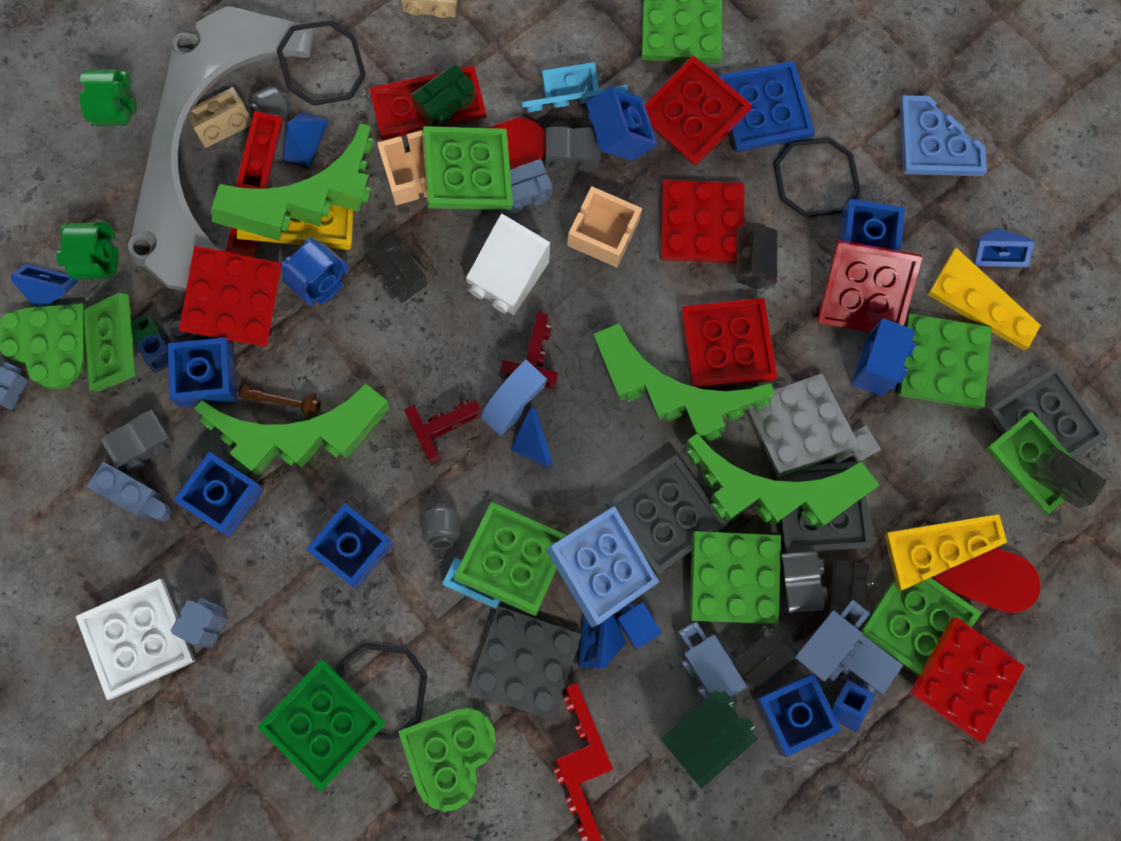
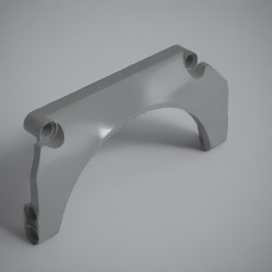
[128,6,314,292]

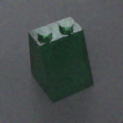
[657,689,758,789]

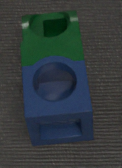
[131,314,169,373]

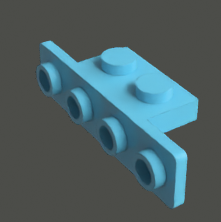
[520,62,628,112]

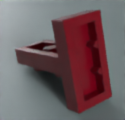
[500,312,558,390]
[404,400,482,466]

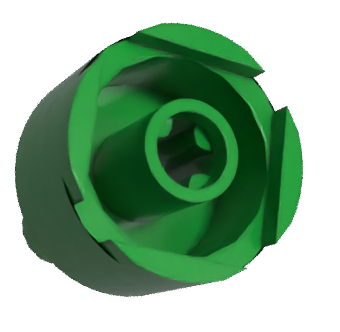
[79,69,137,127]
[56,222,119,280]

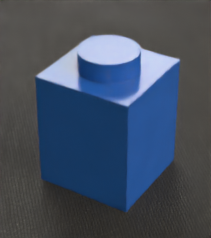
[616,602,662,650]
[832,680,875,733]

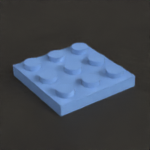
[546,506,659,627]

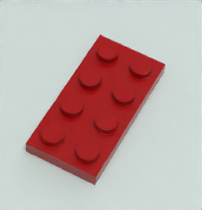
[369,65,487,141]

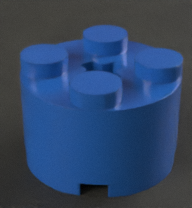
[280,238,348,306]

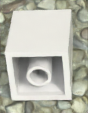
[466,214,550,315]

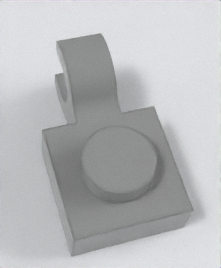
[829,425,881,463]

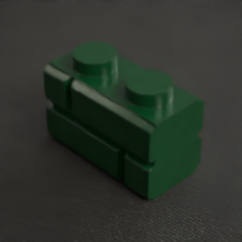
[411,63,476,127]

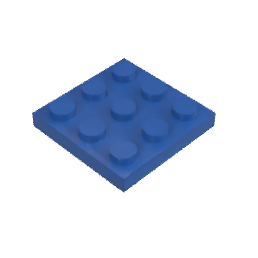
[717,61,815,153]

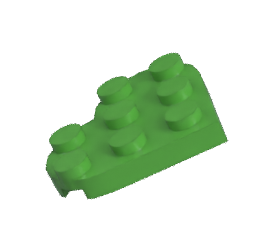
[0,304,87,390]
[398,708,496,812]

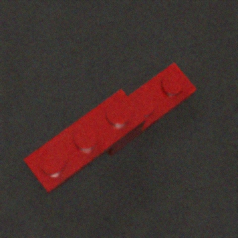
[225,110,283,258]
[553,683,613,841]

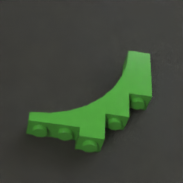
[211,123,374,241]
[593,323,775,442]
[194,384,391,477]
[685,434,879,529]

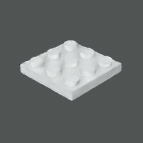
[76,579,195,700]

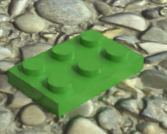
[83,293,135,392]
[986,412,1091,516]

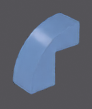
[480,360,547,436]

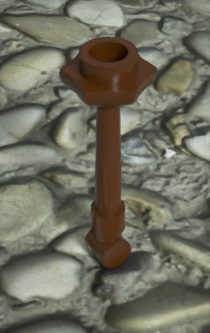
[238,385,321,420]

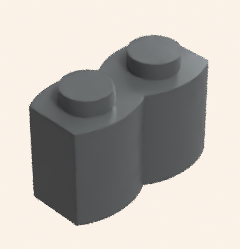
[545,127,601,172]
[101,410,175,473]
[780,551,828,614]

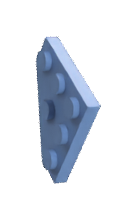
[900,95,987,176]

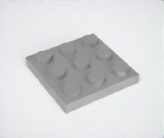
[746,374,859,478]

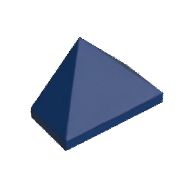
[283,112,329,169]
[973,228,1035,267]
[11,264,78,307]
[511,407,552,468]
[578,615,626,669]

